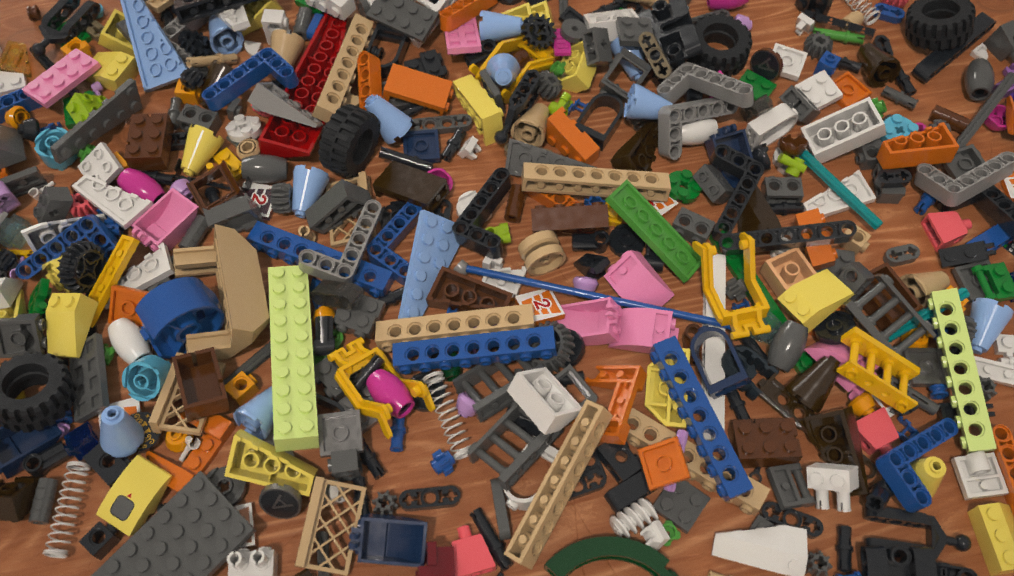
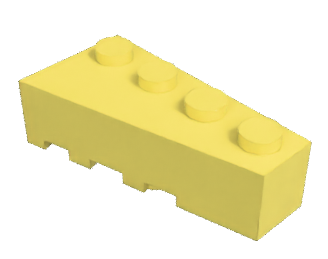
[453,74,504,146]
[224,429,318,496]

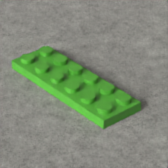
[605,180,701,283]

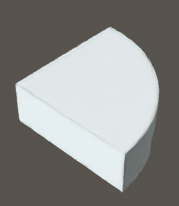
[244,40,262,57]
[970,43,988,59]

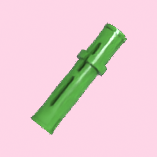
[812,27,865,45]

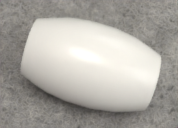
[682,118,718,146]
[108,318,153,365]

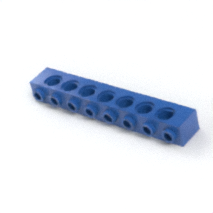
[246,221,395,298]
[392,326,557,374]
[649,336,753,502]

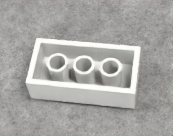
[800,97,886,164]

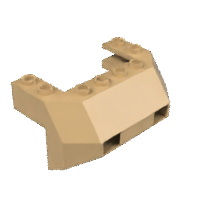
[173,224,270,363]

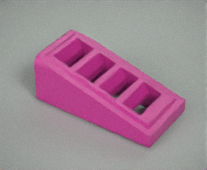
[552,28,571,56]

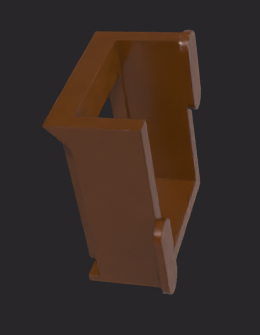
[186,160,246,214]

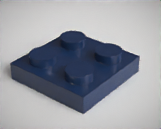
[403,129,440,163]

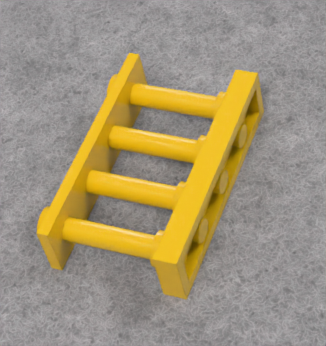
[836,326,920,414]

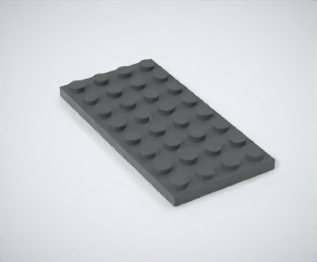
[91,471,256,576]

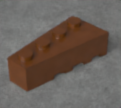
[531,202,609,234]
[426,266,514,312]

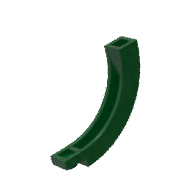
[544,536,678,576]

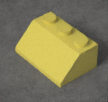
[558,41,597,93]
[967,502,1014,576]

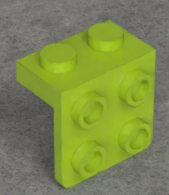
[66,92,106,124]

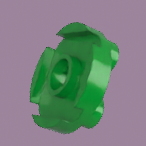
[669,169,702,204]

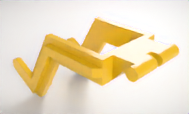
[468,36,560,104]
[692,232,771,340]
[327,337,436,439]

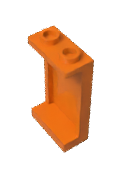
[382,63,454,116]

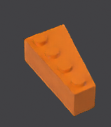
[876,122,960,170]

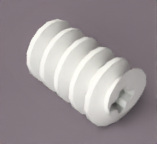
[609,498,659,539]

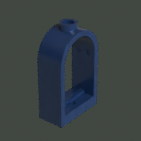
[690,325,752,400]

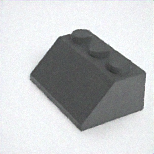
[0,124,27,169]

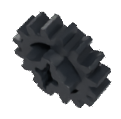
[520,13,557,51]
[177,29,215,57]

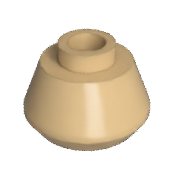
[236,139,260,159]

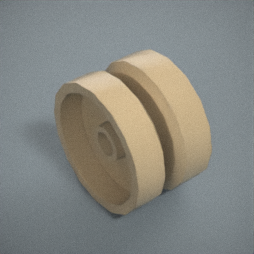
[518,230,566,276]

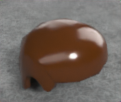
[778,134,809,157]

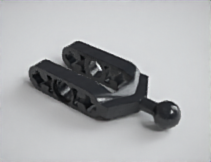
[31,0,101,56]
[494,69,540,144]
[864,506,972,559]

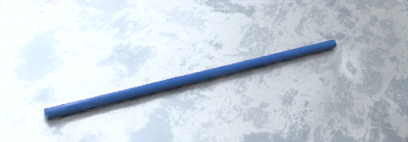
[466,265,731,330]

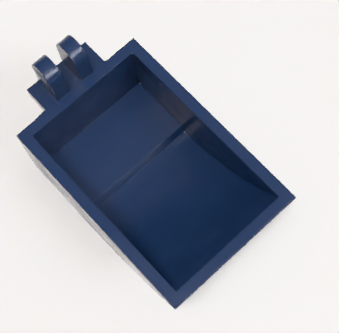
[704,124,756,188]
[0,424,62,479]
[348,513,428,567]

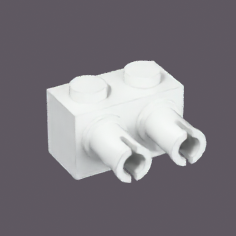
[806,462,859,512]
[227,547,278,576]

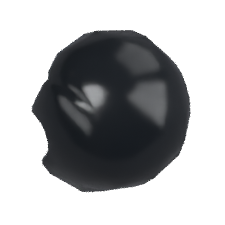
[752,143,771,172]

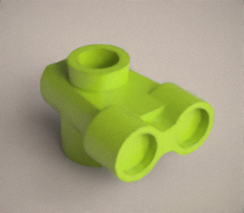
[548,92,573,116]
[777,153,807,178]
[485,223,511,244]

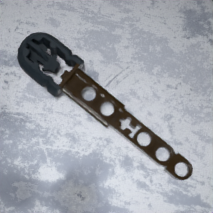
[721,345,877,480]

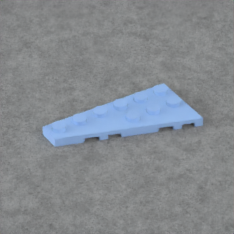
[120,0,187,92]
[398,210,460,319]

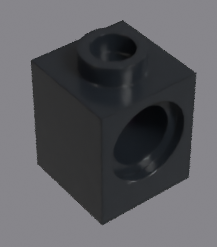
[79,521,121,560]

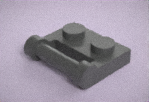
[766,463,816,510]

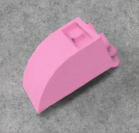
[131,188,199,252]
[604,250,675,307]
[557,297,622,346]
[608,308,679,354]
[804,341,879,401]

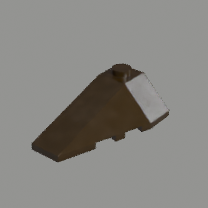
[610,120,658,172]
[736,184,785,244]
[803,406,869,496]
[0,476,41,523]

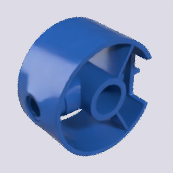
[135,277,225,359]

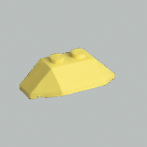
[644,348,690,429]

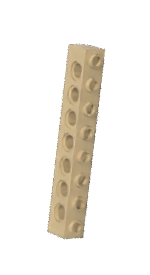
[312,13,374,123]
[521,162,671,202]
[375,304,536,352]
[504,399,613,570]
[627,408,770,516]

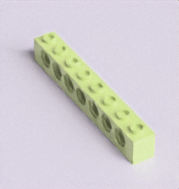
[927,288,997,454]

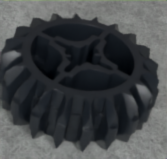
[56,241,107,293]

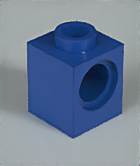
[813,50,841,78]

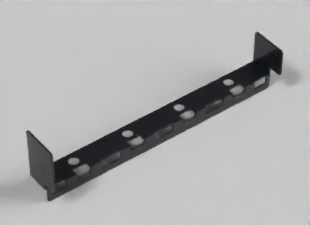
[804,9,876,40]
[174,158,252,192]

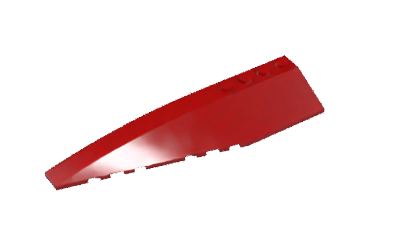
[258,13,347,158]

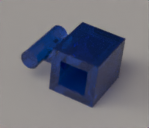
[64,421,100,461]

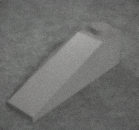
[247,82,323,128]

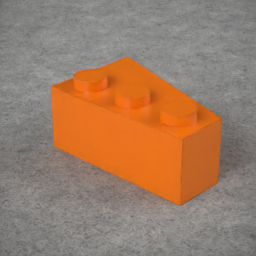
[546,106,600,165]
[794,208,838,271]

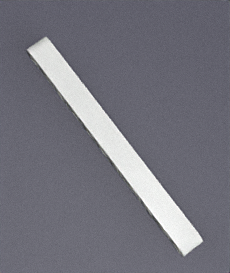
[701,254,726,441]

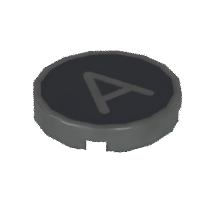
[258,483,303,519]

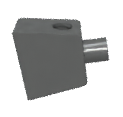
[983,20,1014,62]

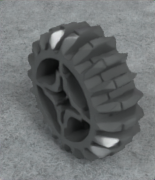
[528,321,576,373]

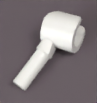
[28,181,55,201]
[179,435,201,462]

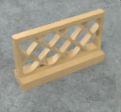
[326,171,376,248]
[148,352,226,436]
[294,476,367,576]

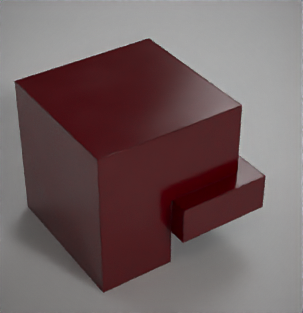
[415,542,455,576]

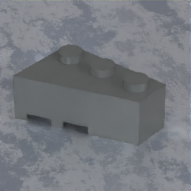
[305,179,372,234]

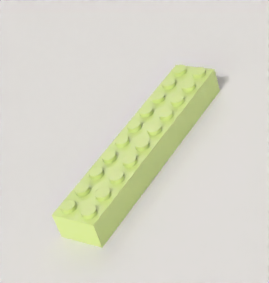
[268,265,319,452]

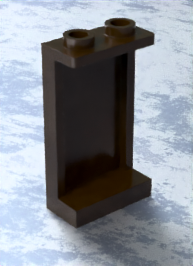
[372,161,450,213]

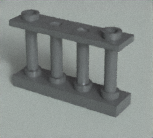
[841,274,937,356]
[452,344,544,423]
[467,401,563,491]

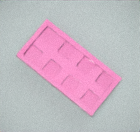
[444,17,482,55]
[22,48,101,109]

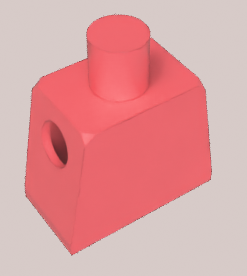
[921,211,972,252]
[856,407,899,455]
[451,525,496,576]

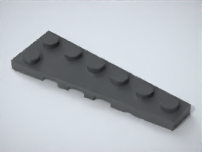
[50,78,143,164]
[505,138,598,176]

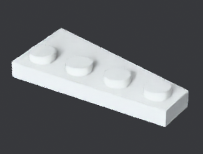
[215,5,251,32]
[803,170,876,217]
[72,174,154,230]
[104,242,175,310]

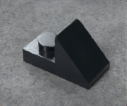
[573,253,610,280]

